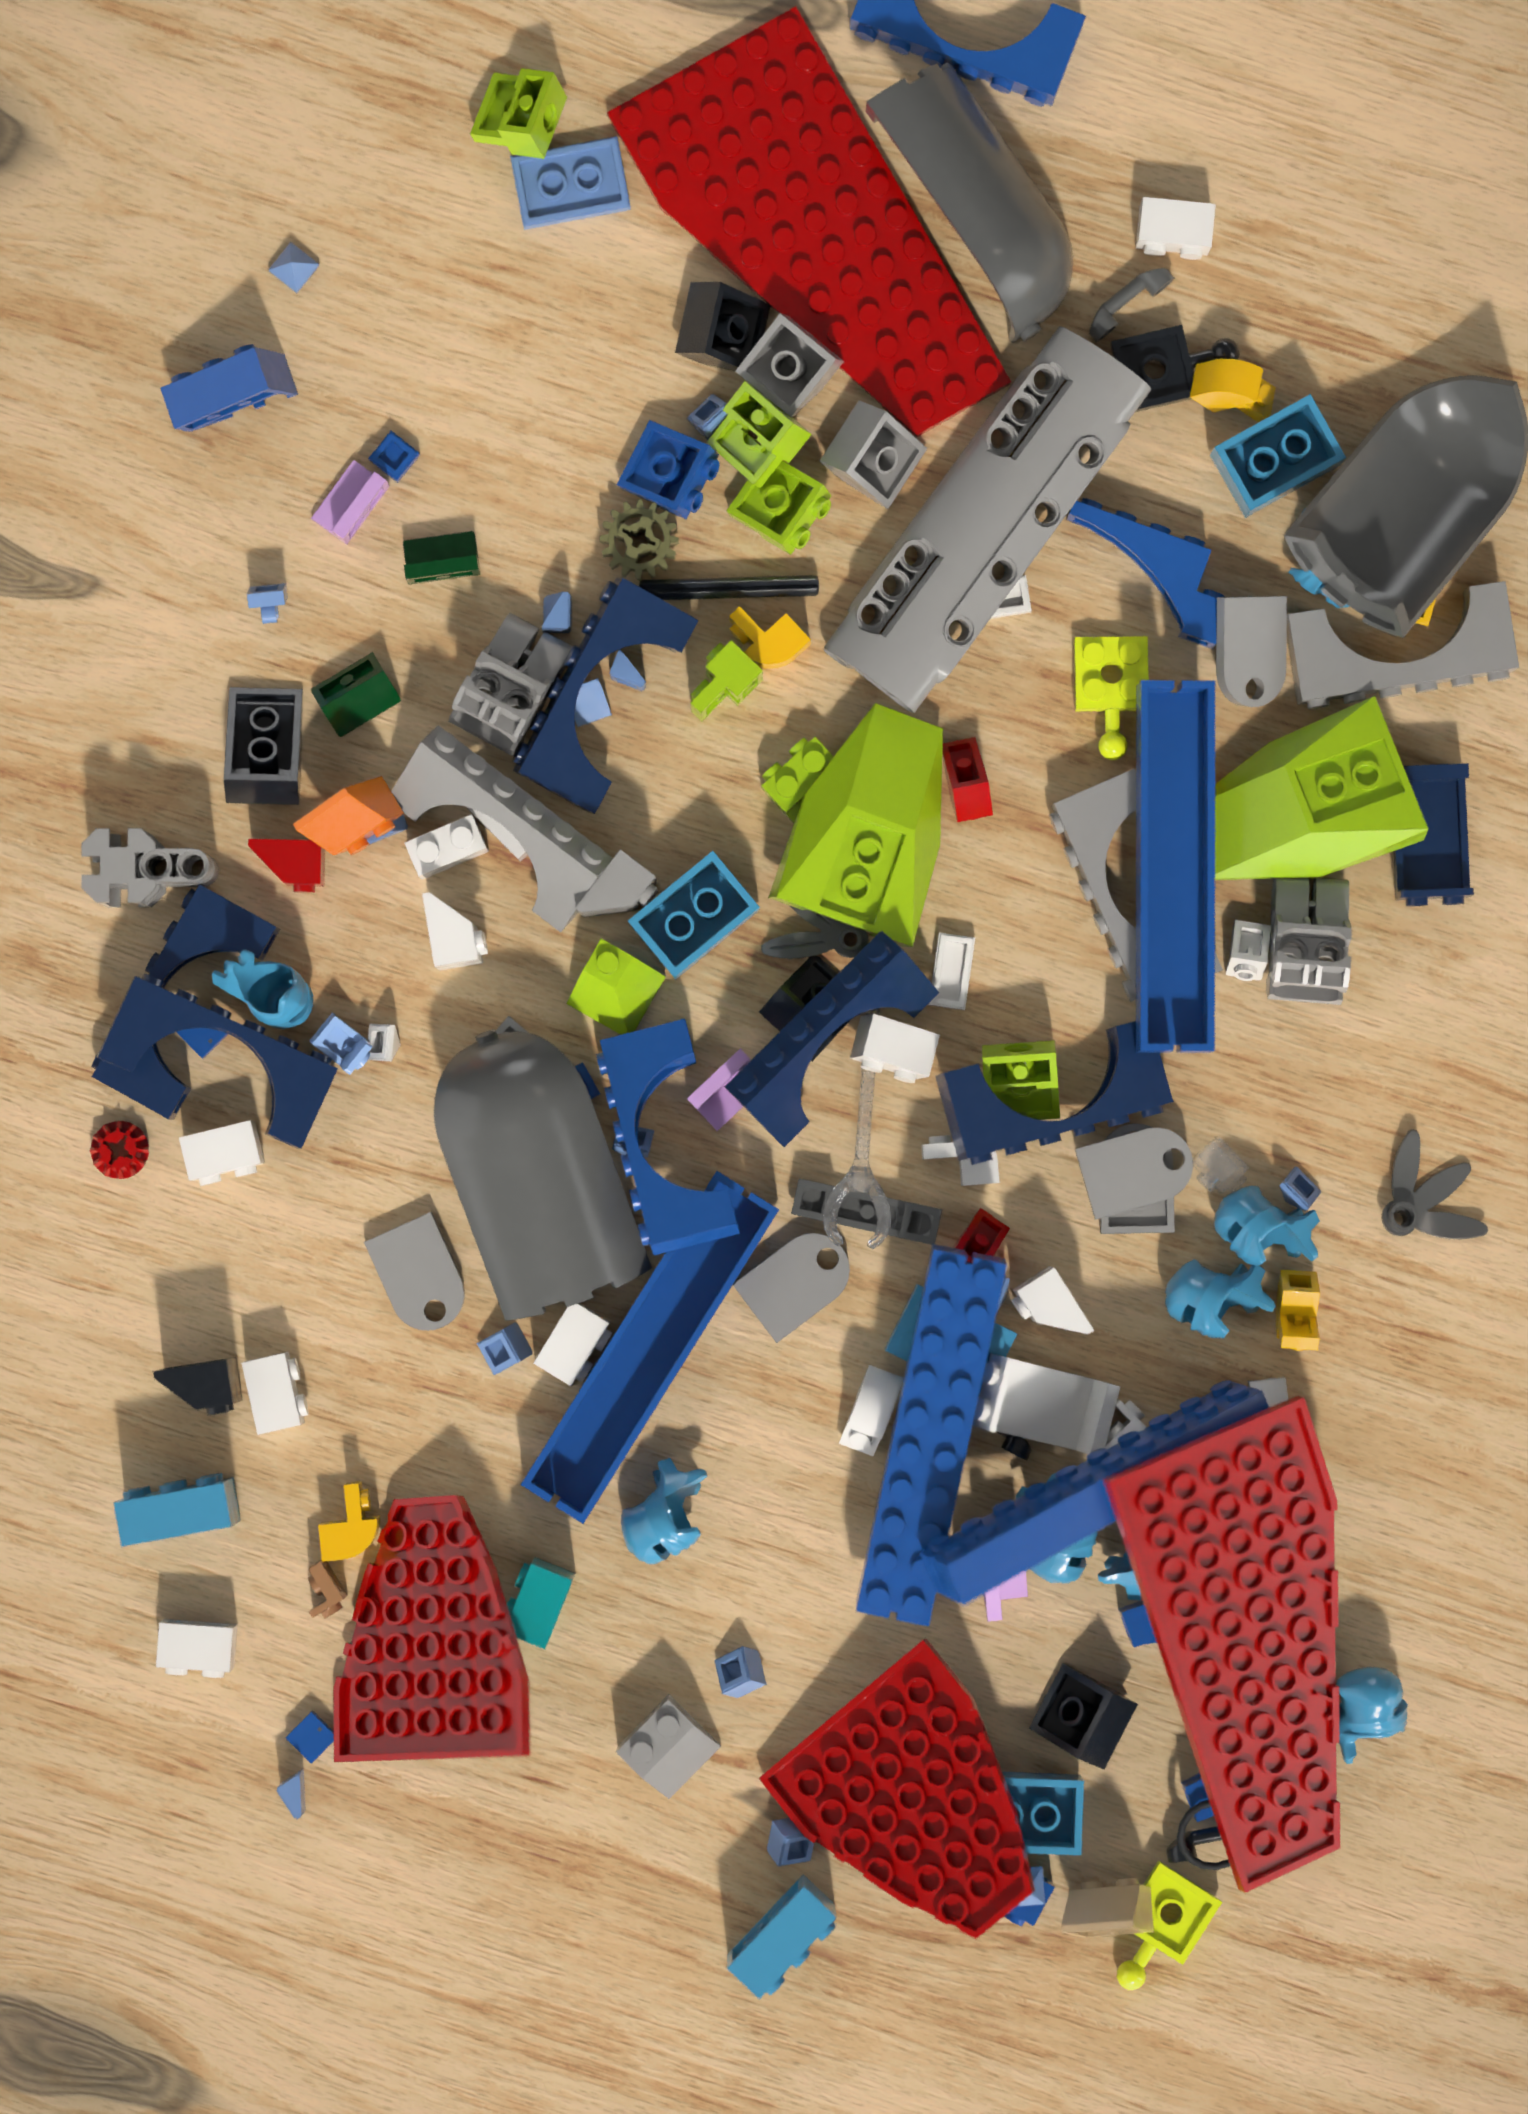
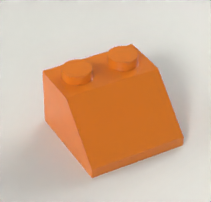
[293,776,404,856]

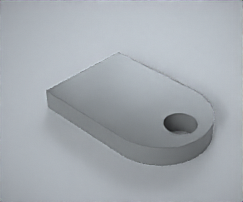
[1216,596,1287,707]
[1100,1124,1175,1234]
[1075,1127,1193,1220]
[364,1212,465,1331]
[733,1233,850,1343]

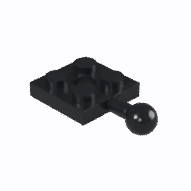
[1110,325,1240,412]

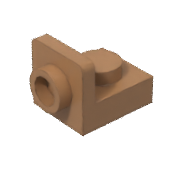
[308,1560,348,1619]

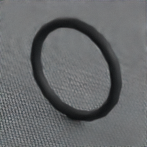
[1177,1799,1231,1870]

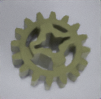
[600,499,679,581]

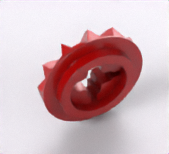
[89,1121,149,1179]

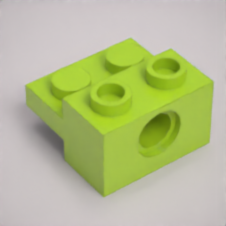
[470,68,567,159]
[706,381,812,488]
[690,640,763,722]
[982,1040,1060,1120]

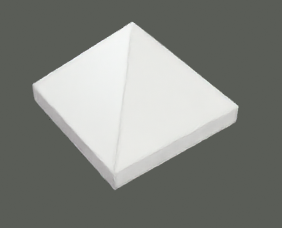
[368,1024,401,1062]

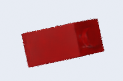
[942,737,993,822]
[248,839,325,893]
[952,1207,1010,1264]

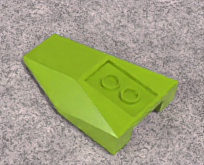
[1215,696,1428,880]
[768,703,943,947]

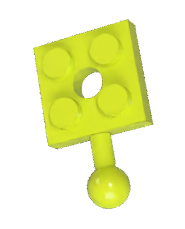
[1074,636,1149,760]
[1116,1860,1222,1990]

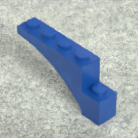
[1067,498,1225,649]

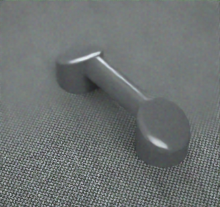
[1089,268,1175,343]

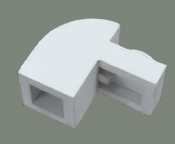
[921,1135,1000,1186]
[839,1365,903,1456]

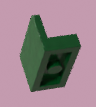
[403,531,481,585]
[310,652,401,737]

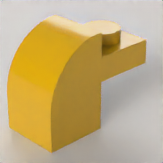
[1190,359,1276,423]
[729,606,811,669]
[1276,1269,1320,1351]
[318,1481,380,1562]

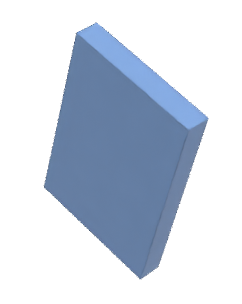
[510,136,631,230]

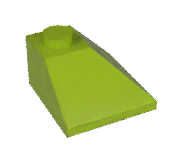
[566,938,666,1035]

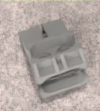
[448,613,573,756]
[81,828,219,908]
[1266,877,1352,1005]

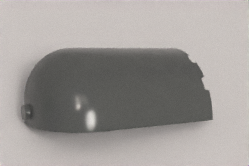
[866,63,1073,343]
[1284,375,1528,638]
[434,1029,652,1321]

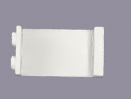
[973,1353,1120,1455]

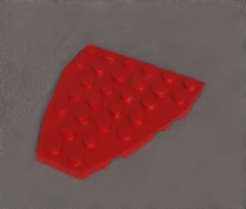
[334,1495,530,1762]
[759,1638,1035,1939]

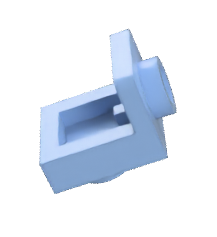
[309,1013,372,1075]

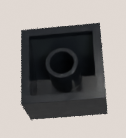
[675,282,771,371]
[759,955,852,1062]
[153,1357,243,1415]
[1029,1663,1138,1770]

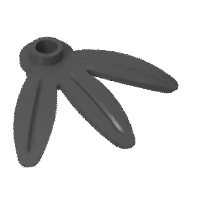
[762,906,868,959]
[1381,1129,1488,1240]

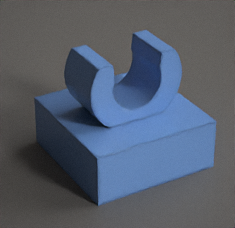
[247,583,288,624]

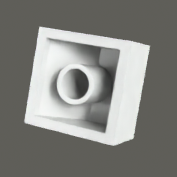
[422,892,488,970]
[1011,1266,1094,1334]

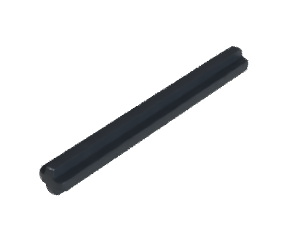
[639,575,819,600]

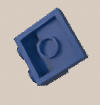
[617,420,720,520]

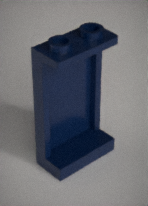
[1393,763,1474,907]

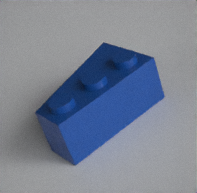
[160,344,298,432]

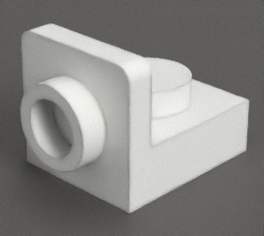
[1226,920,1271,981]
[1105,1399,1146,1449]

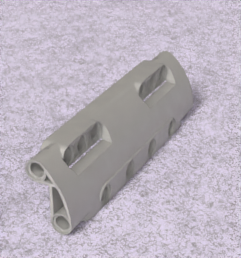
[823,326,1151,713]

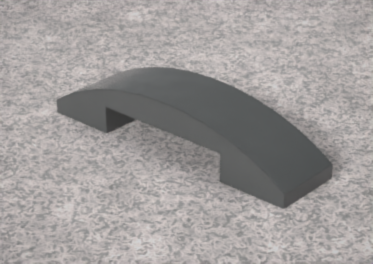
[791,1178,943,1245]

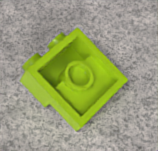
[726,460,832,555]
[761,737,833,824]

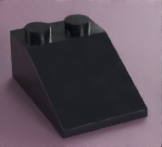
[223,687,303,805]

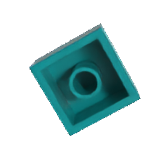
[507,1557,576,1650]

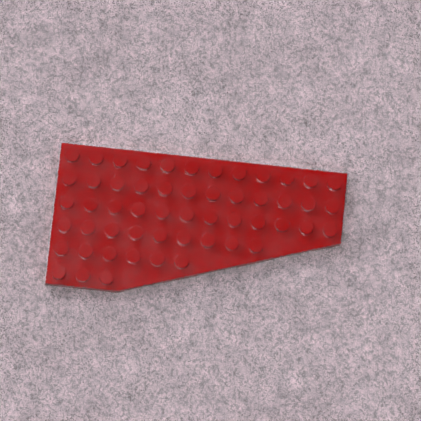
[607,6,1011,438]
[1103,1396,1340,1893]

